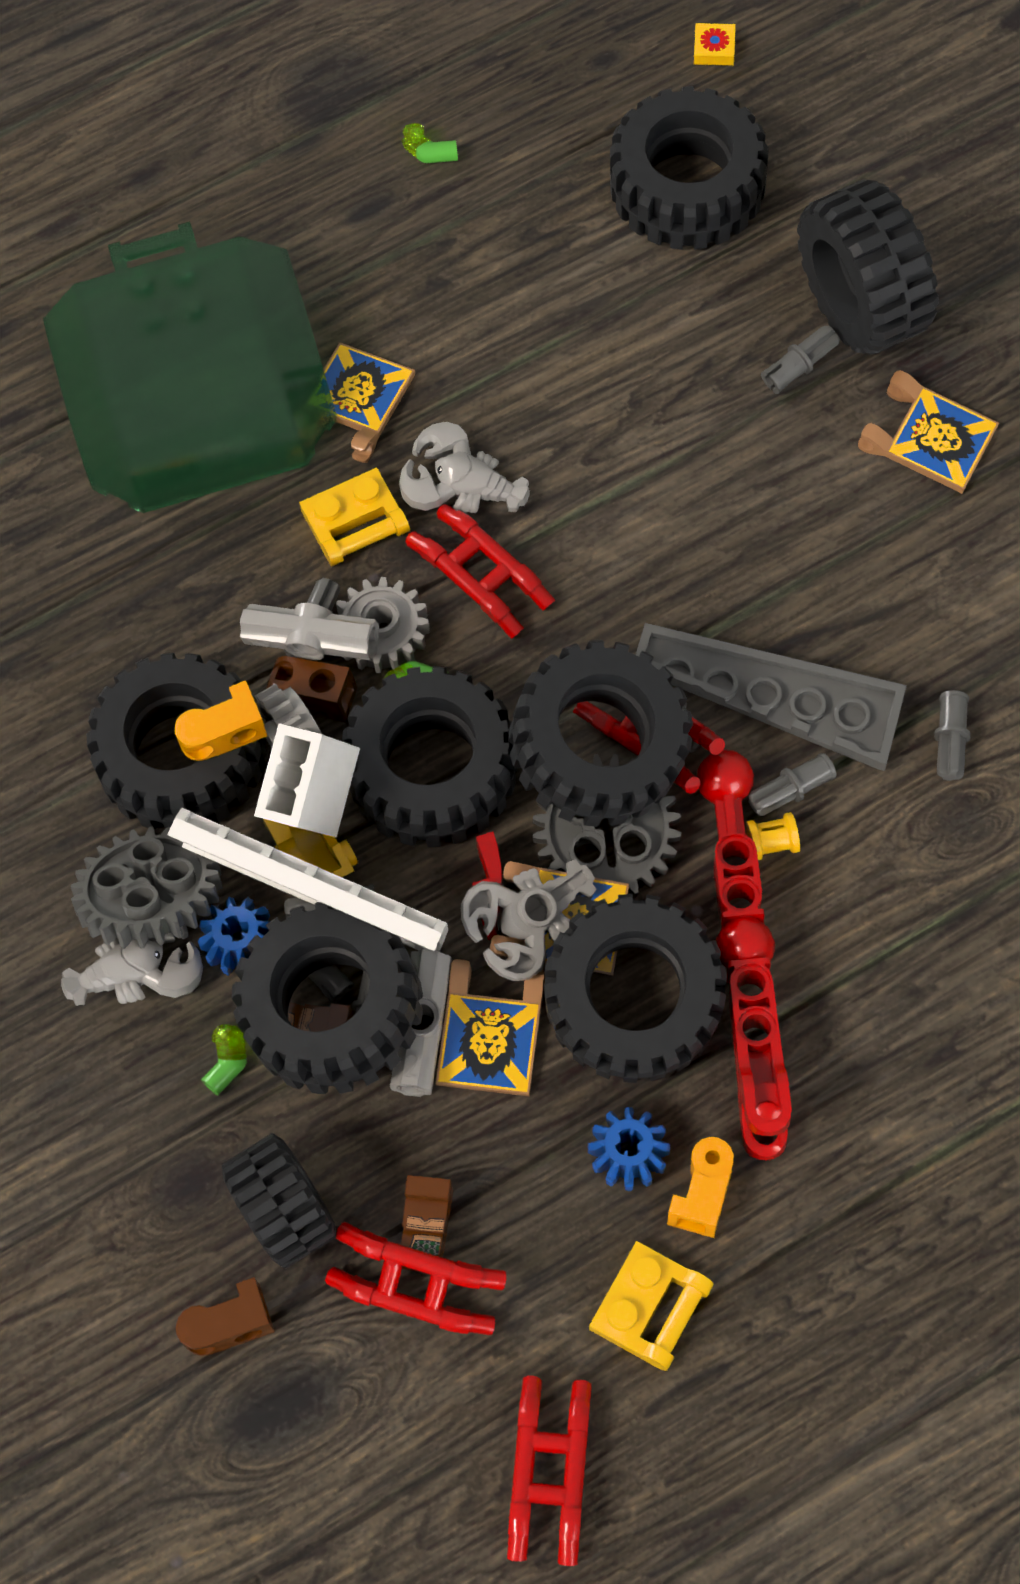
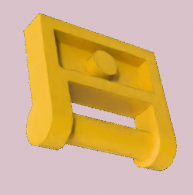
[299,468,410,567]
[589,1241,714,1371]

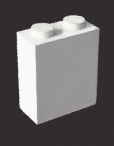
[254,724,360,837]

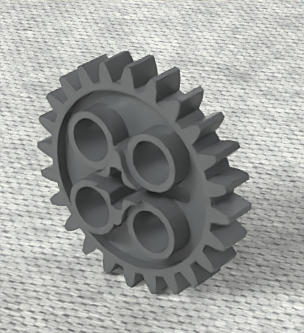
[533,754,681,898]
[71,826,223,949]

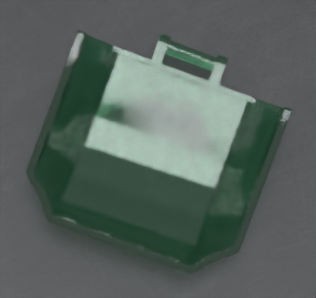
[43,221,337,513]

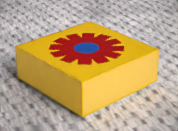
[694,23,735,65]

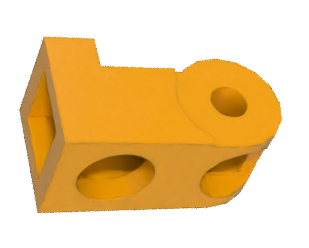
[175,680,267,761]
[667,1137,734,1238]

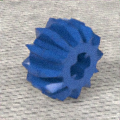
[198,897,270,976]
[588,1107,670,1191]

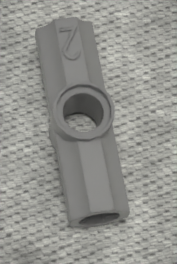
[240,603,379,661]
[390,949,452,1097]

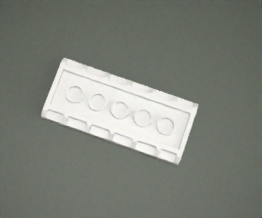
[167,808,448,952]

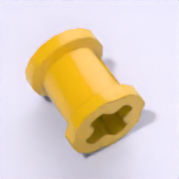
[745,812,800,860]

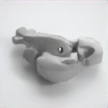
[399,422,530,513]
[461,859,597,981]
[61,925,203,1006]

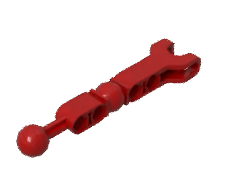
[696,749,792,1160]

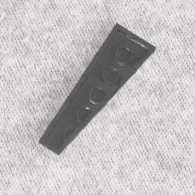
[636,623,907,771]

